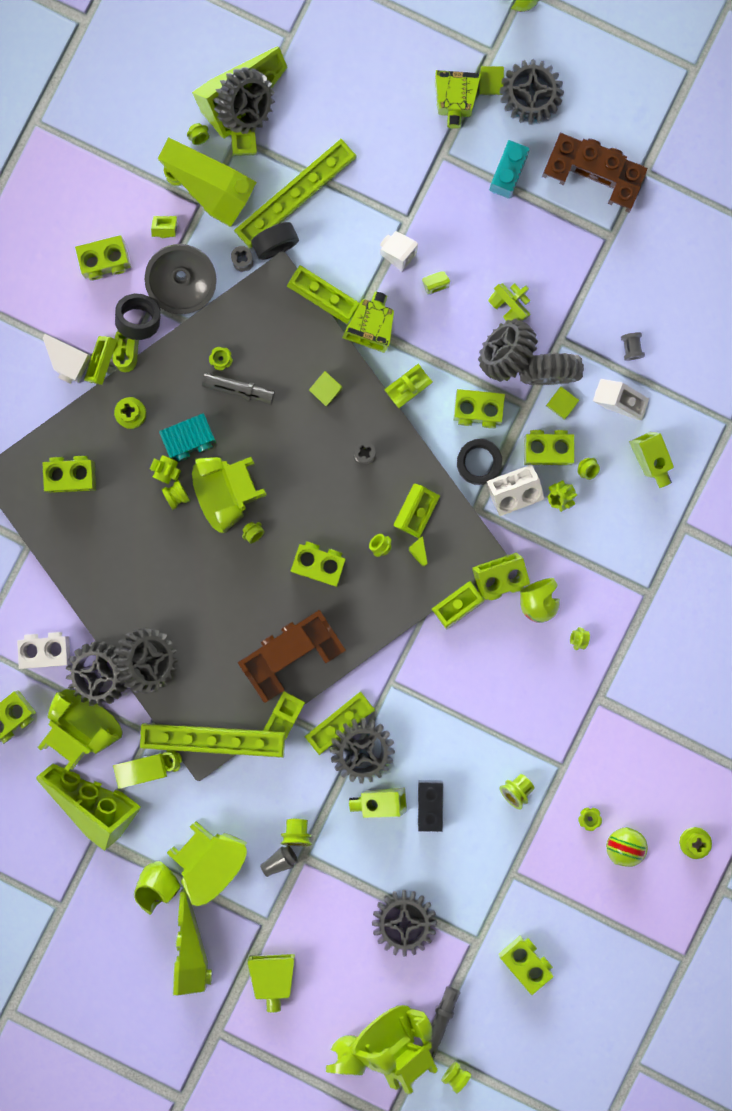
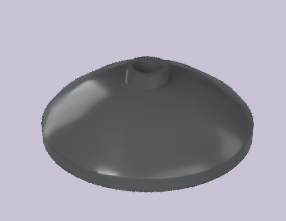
[144,244,217,314]

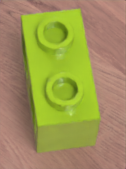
[75,235,131,281]
[453,389,505,429]
[524,430,574,465]
[43,456,96,493]
[291,541,346,587]
[472,552,530,600]
[0,690,37,744]
[498,935,554,996]

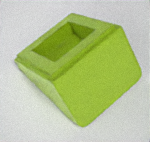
[479,66,504,95]
[422,271,450,295]
[309,371,343,407]
[408,536,428,567]

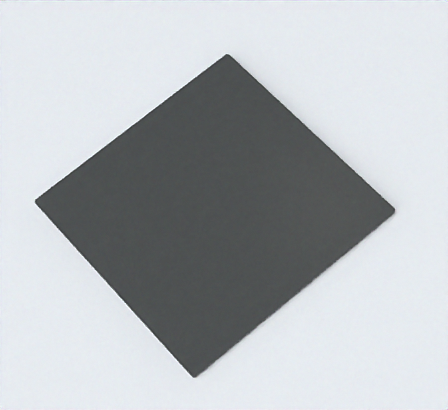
[0,252,507,781]

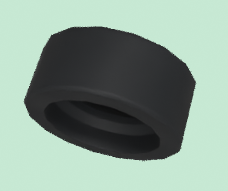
[251,222,299,260]
[115,293,161,340]
[457,439,502,485]

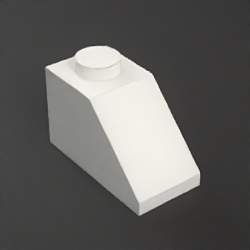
[380,231,418,272]
[43,334,91,384]
[593,379,649,421]

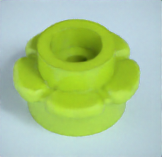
[187,123,209,145]
[209,347,233,370]
[577,457,600,480]
[242,522,265,544]
[369,534,391,557]
[570,627,590,650]
[162,750,182,772]
[578,807,602,831]

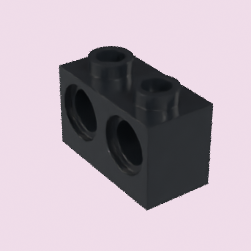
[418,780,443,832]

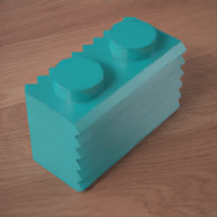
[489,140,530,199]
[159,413,216,462]

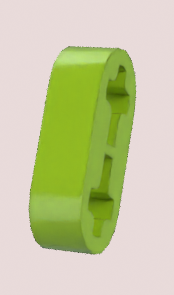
[113,331,139,373]

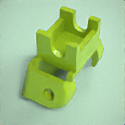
[192,457,267,533]
[37,689,123,771]
[167,821,247,906]
[352,1005,438,1095]

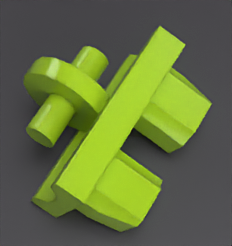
[488,283,531,321]
[384,363,433,409]

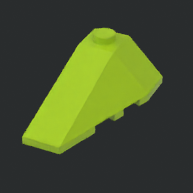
[192,46,288,139]
[157,137,257,227]
[36,764,141,851]
[173,888,212,996]

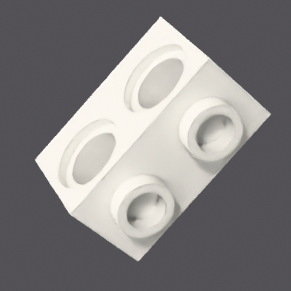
[487,464,545,516]
[17,632,71,669]

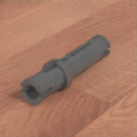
[202,372,275,405]
[423,986,461,1060]

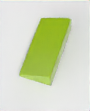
[393,484,440,538]
[432,581,485,630]

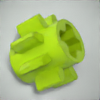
[150,455,181,484]
[546,480,578,512]

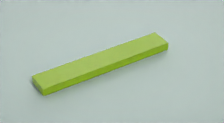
[234,138,357,249]
[140,723,286,758]

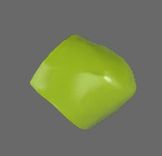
[134,861,181,915]

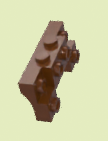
[542,132,648,213]
[238,610,346,703]

